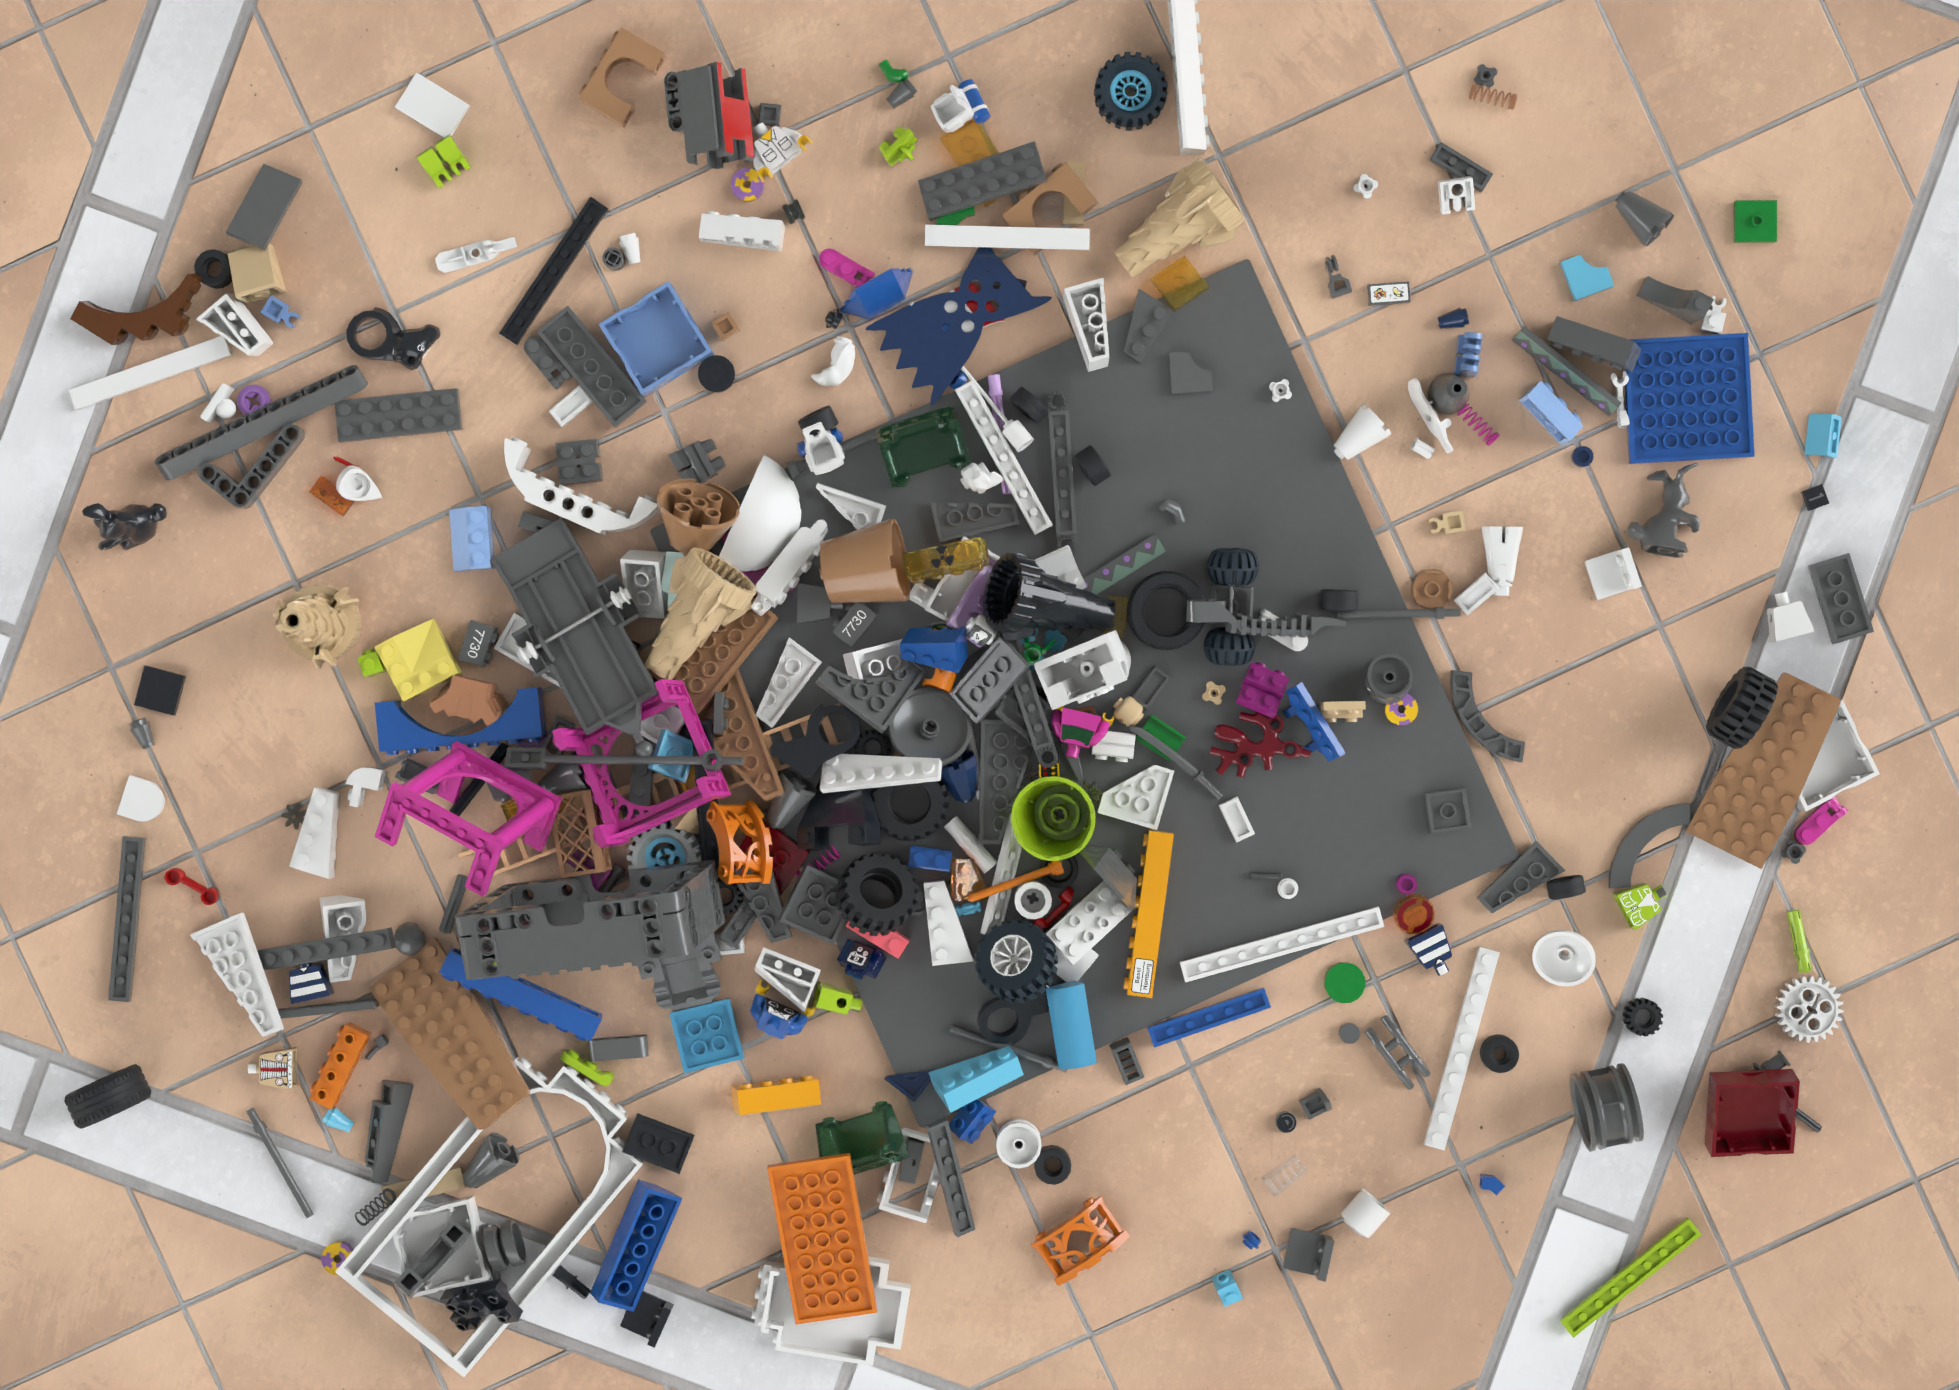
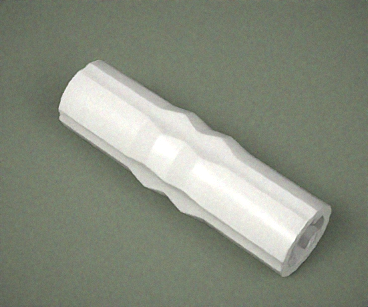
[944,816,997,873]

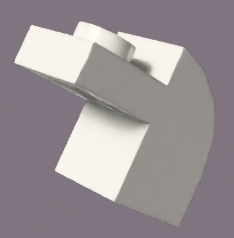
[345,767,386,807]

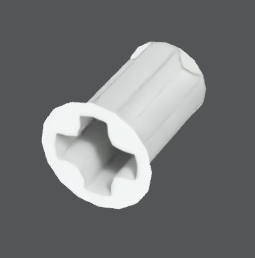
[1410,437,1435,459]

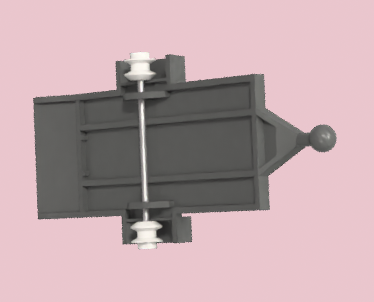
[491,517,659,757]

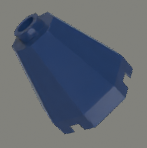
[941,750,977,803]

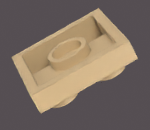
[1318,701,1366,722]

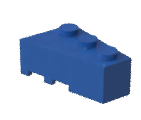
[900,627,968,673]

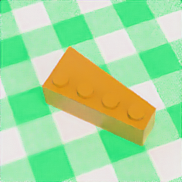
[731,1075,821,1115]

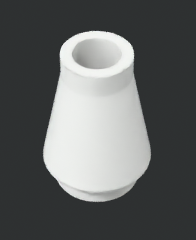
[619,233,641,265]

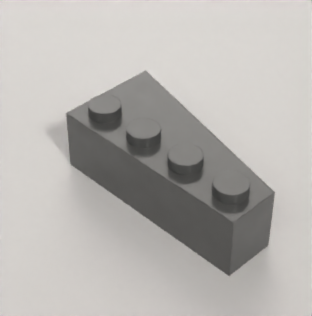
[1548,316,1641,373]

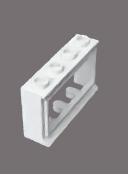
[877,1127,939,1223]

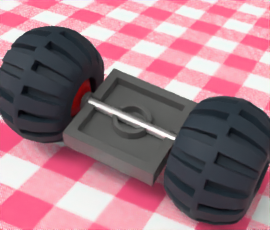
[1204,548,1259,666]

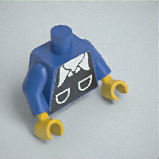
[750,980,816,1039]

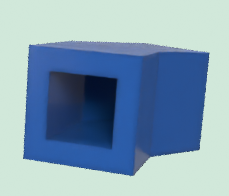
[1479,1174,1505,1196]

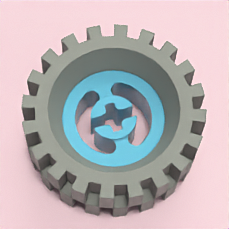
[627,821,702,884]

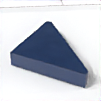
[884,1069,935,1102]

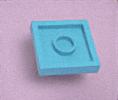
[648,729,693,783]

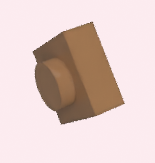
[711,312,740,341]

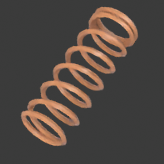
[1469,84,1517,110]

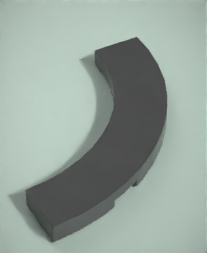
[1450,670,1525,762]
[1608,803,1691,888]

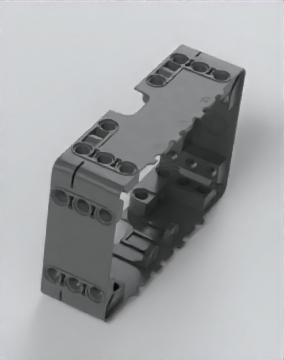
[455,860,725,980]

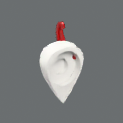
[333,456,382,501]

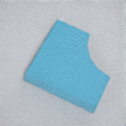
[1560,255,1614,301]

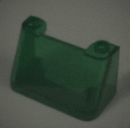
[875,406,971,488]
[815,1101,909,1175]

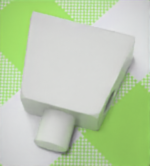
[1767,591,1814,642]

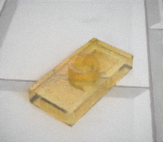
[1103,595,1129,639]

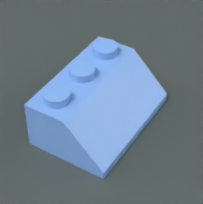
[1519,381,1583,445]
[449,506,495,572]

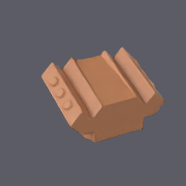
[429,675,508,726]

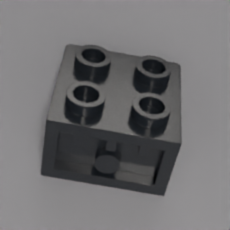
[620,1291,674,1348]

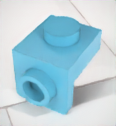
[1211,1269,1243,1307]

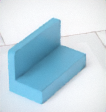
[1805,414,1842,458]

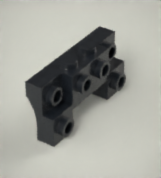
[440,1279,523,1331]

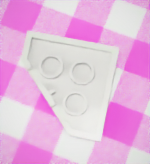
[1097,765,1174,830]

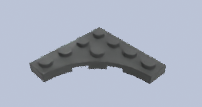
[816,661,928,733]

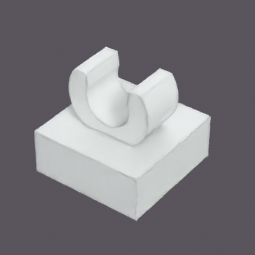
[909,580,934,608]

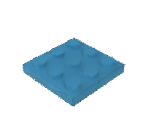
[669,998,745,1073]

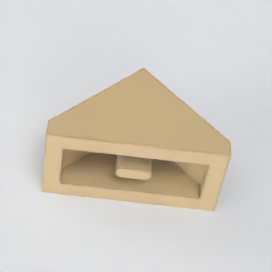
[670,808,699,834]

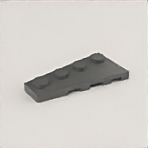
[733,865,793,943]

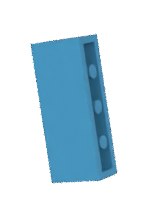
[1046,980,1097,1069]

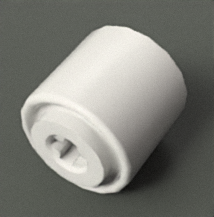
[1014,880,1052,919]
[1341,1188,1391,1238]

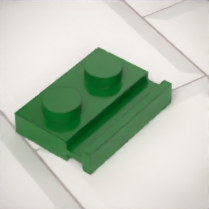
[1135,714,1186,762]

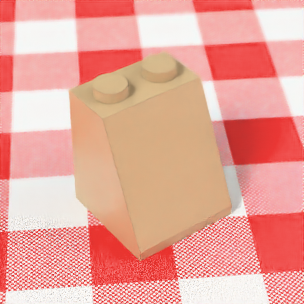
[228,243,287,304]

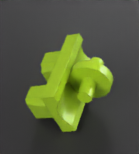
[879,126,918,167]

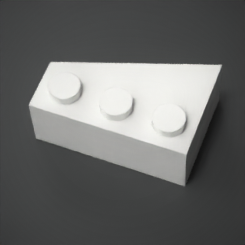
[755,947,821,1012]

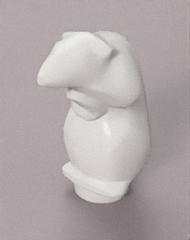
[811,336,855,387]

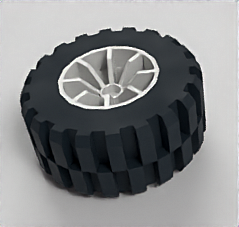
[975,919,1058,1003]

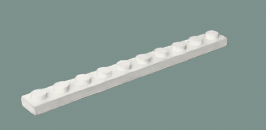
[1180,906,1384,982]
[1423,946,1500,1150]

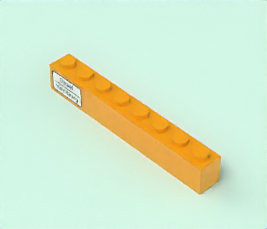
[1123,830,1174,998]

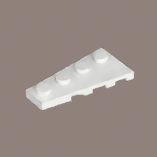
[756,638,822,728]

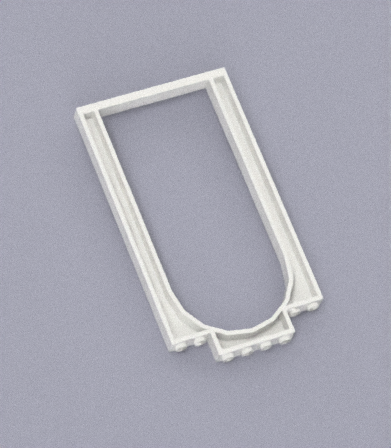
[335,1057,644,1377]

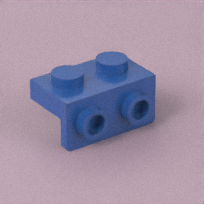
[949,1099,997,1144]

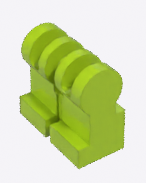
[416,134,471,188]

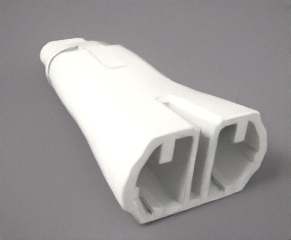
[1481,526,1523,596]

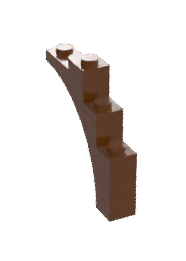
[70,274,202,345]

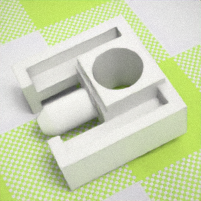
[1437,176,1475,214]

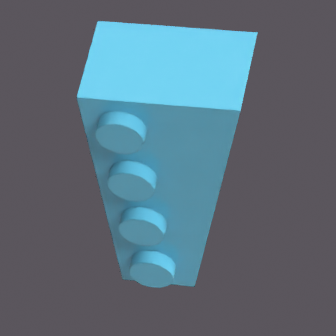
[928,1046,1024,1113]

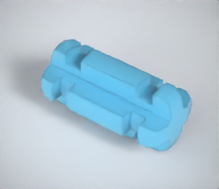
[956,901,981,916]

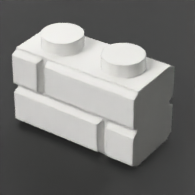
[1091,731,1136,762]

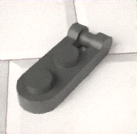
[524,337,572,390]

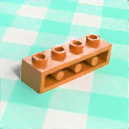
[309,1022,372,1110]

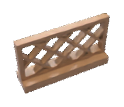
[552,789,612,878]

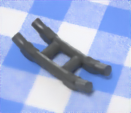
[1364,1015,1431,1090]

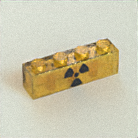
[902,537,990,584]

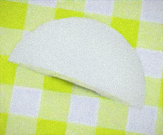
[719,455,801,572]

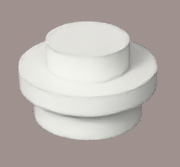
[1277,878,1298,899]

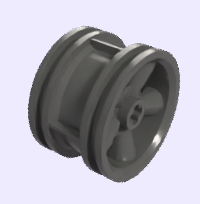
[1569,1063,1644,1152]

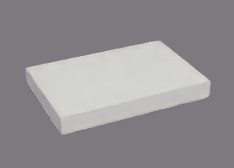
[395,72,470,138]

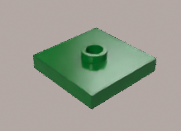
[1734,200,1777,243]

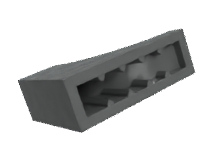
[1637,276,1714,324]

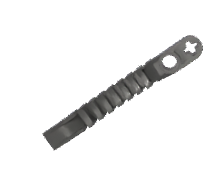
[1186,599,1346,638]

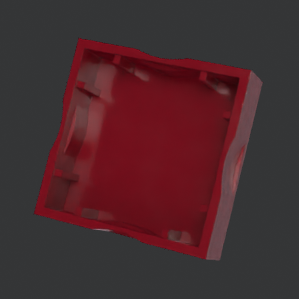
[1704,1069,1800,1157]

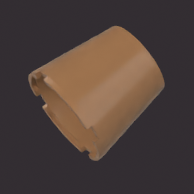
[819,519,911,603]

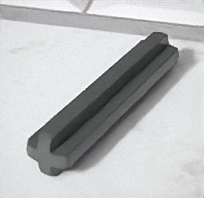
[439,874,468,934]

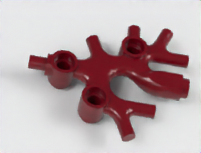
[1210,711,1311,778]

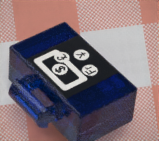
[837,939,886,979]

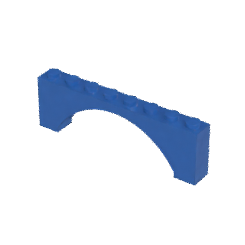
[375,687,546,755]

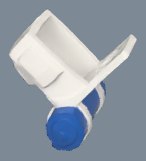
[931,79,991,133]
[797,422,845,475]

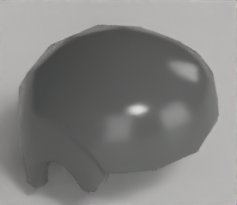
[394,922,426,955]

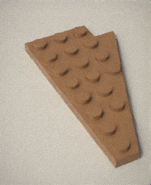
[675,668,785,801]

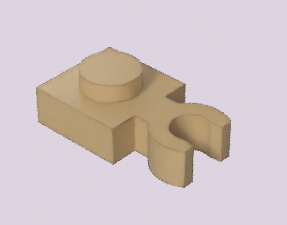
[1428,510,1466,534]

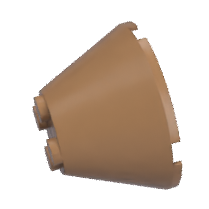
[657,479,740,557]

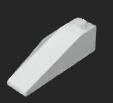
[320,895,366,983]

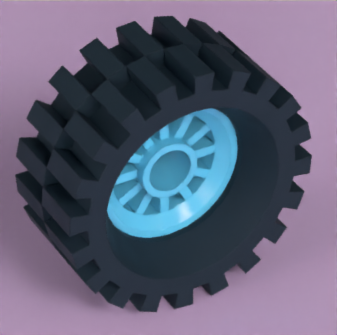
[1094,52,1168,131]

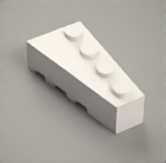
[1063,278,1109,372]
[289,787,340,879]
[924,879,974,966]

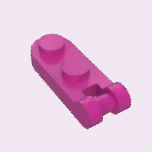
[819,248,875,288]
[1794,796,1848,845]

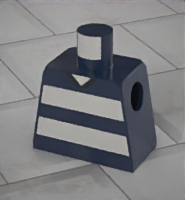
[1404,923,1452,976]
[289,963,334,1004]

